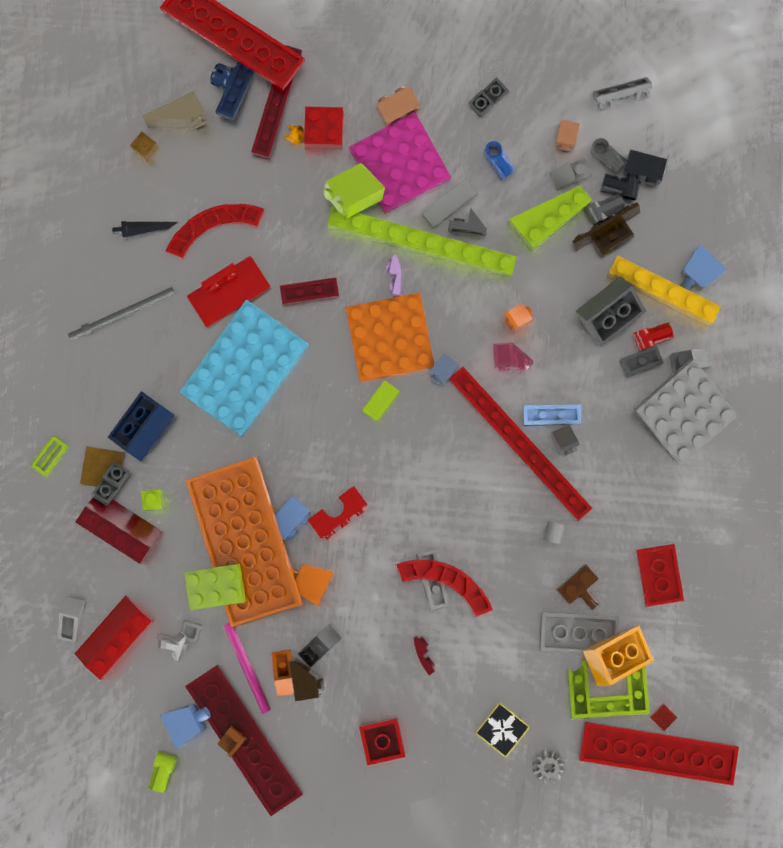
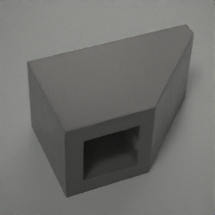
[550,425,580,456]
[298,624,342,668]

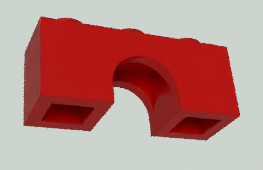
[307,486,368,540]

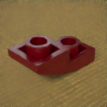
[413,636,435,676]

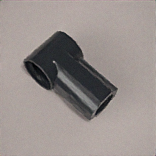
[601,173,641,201]

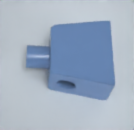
[680,245,727,291]
[160,704,211,749]

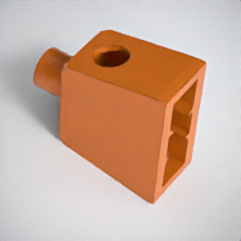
[291,564,333,606]

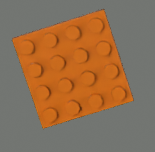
[345,292,434,382]

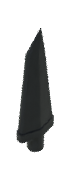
[112,221,178,239]

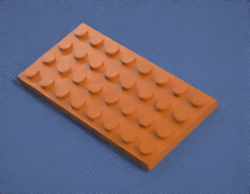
[186,457,303,627]

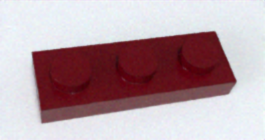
[280,277,339,305]

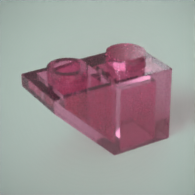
[493,342,533,371]

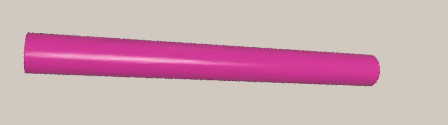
[223,623,271,714]

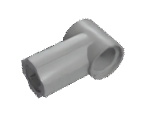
[543,521,565,545]

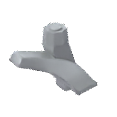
[156,631,187,661]

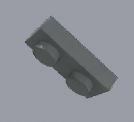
[620,345,664,377]

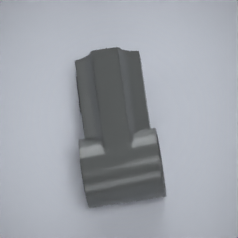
[590,138,627,173]
[584,193,625,226]

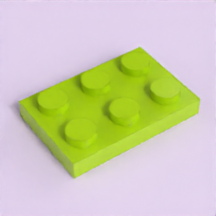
[184,564,246,610]

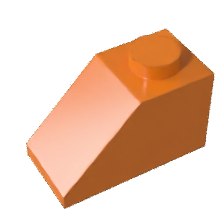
[503,303,534,334]
[271,649,294,696]

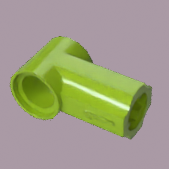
[148,751,177,793]

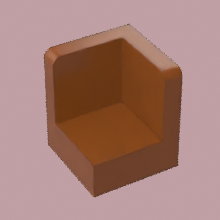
[218,726,247,758]

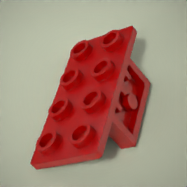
[187,256,270,328]

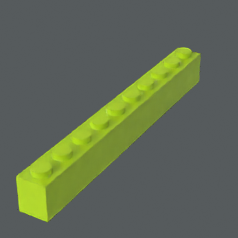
[327,206,517,278]

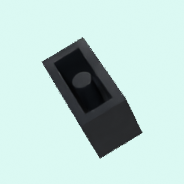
[623,149,667,186]

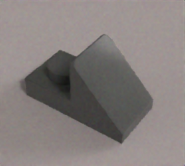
[448,208,487,236]

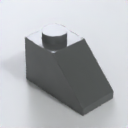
[669,348,711,374]

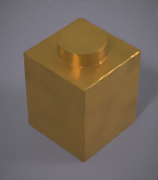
[130,131,159,162]

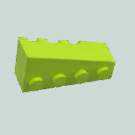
[508,186,592,251]

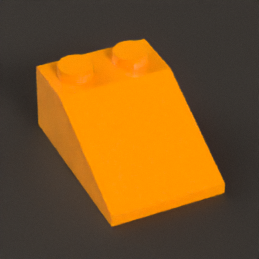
[583,625,654,686]

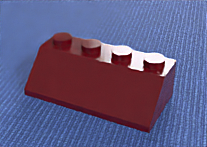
[75,498,163,564]

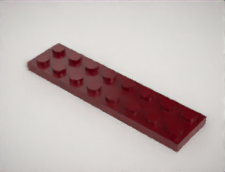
[185,665,303,817]

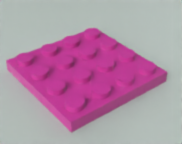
[348,112,451,214]

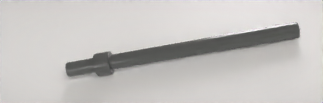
[68,287,175,341]

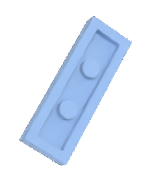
[523,404,582,425]

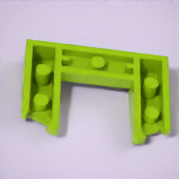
[568,660,650,720]

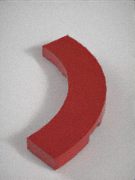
[166,204,264,259]
[395,560,493,617]

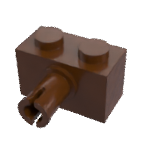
[555,564,601,610]

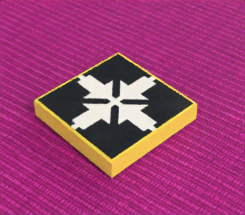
[475,703,530,757]

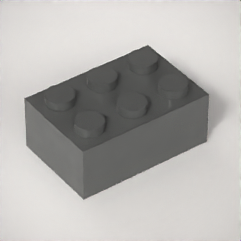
[576,276,647,346]

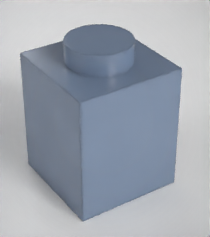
[429,353,459,385]

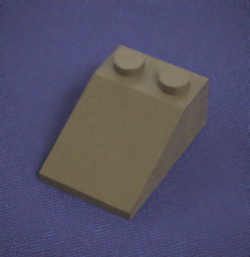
[142,91,207,128]

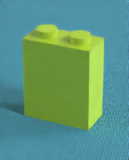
[323,163,385,219]

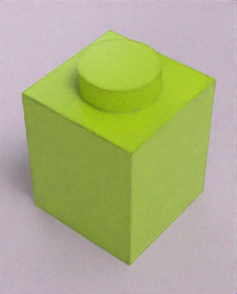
[141,489,164,511]

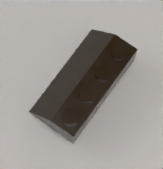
[289,658,325,701]

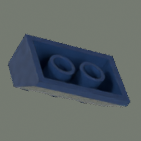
[108,391,175,462]

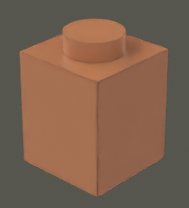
[555,119,580,151]

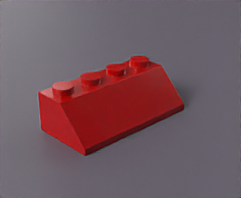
[74,595,155,680]

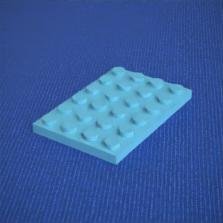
[180,299,308,437]

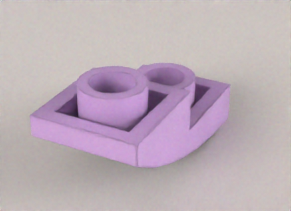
[386,254,402,297]

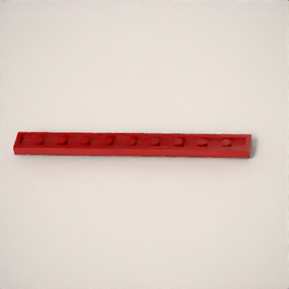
[449,367,592,521]

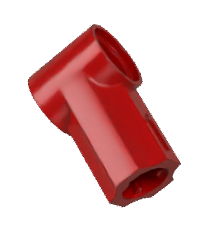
[633,322,674,351]

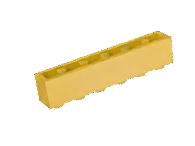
[607,255,721,326]

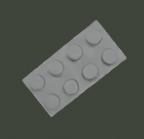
[540,612,620,653]

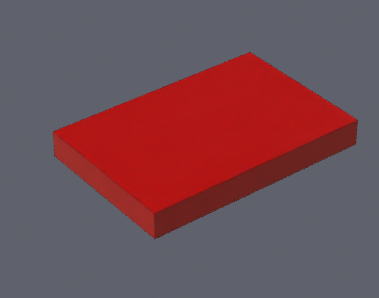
[636,544,684,607]

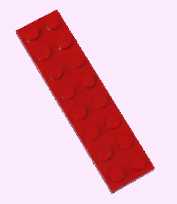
[160,0,305,90]
[579,722,739,786]

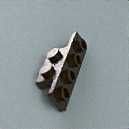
[572,202,640,256]

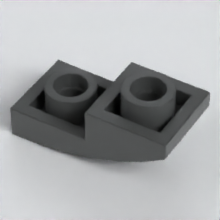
[468,77,510,117]
[91,462,130,506]

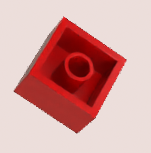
[304,106,344,150]
[359,717,406,766]

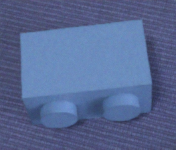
[275,496,310,540]

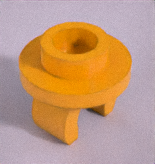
[283,125,304,144]

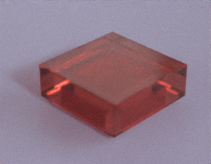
[650,704,677,731]

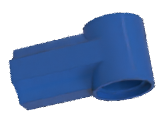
[484,141,516,179]

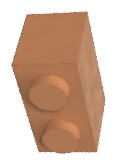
[376,86,421,126]

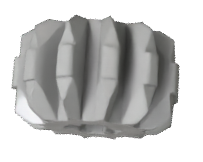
[532,751,565,784]

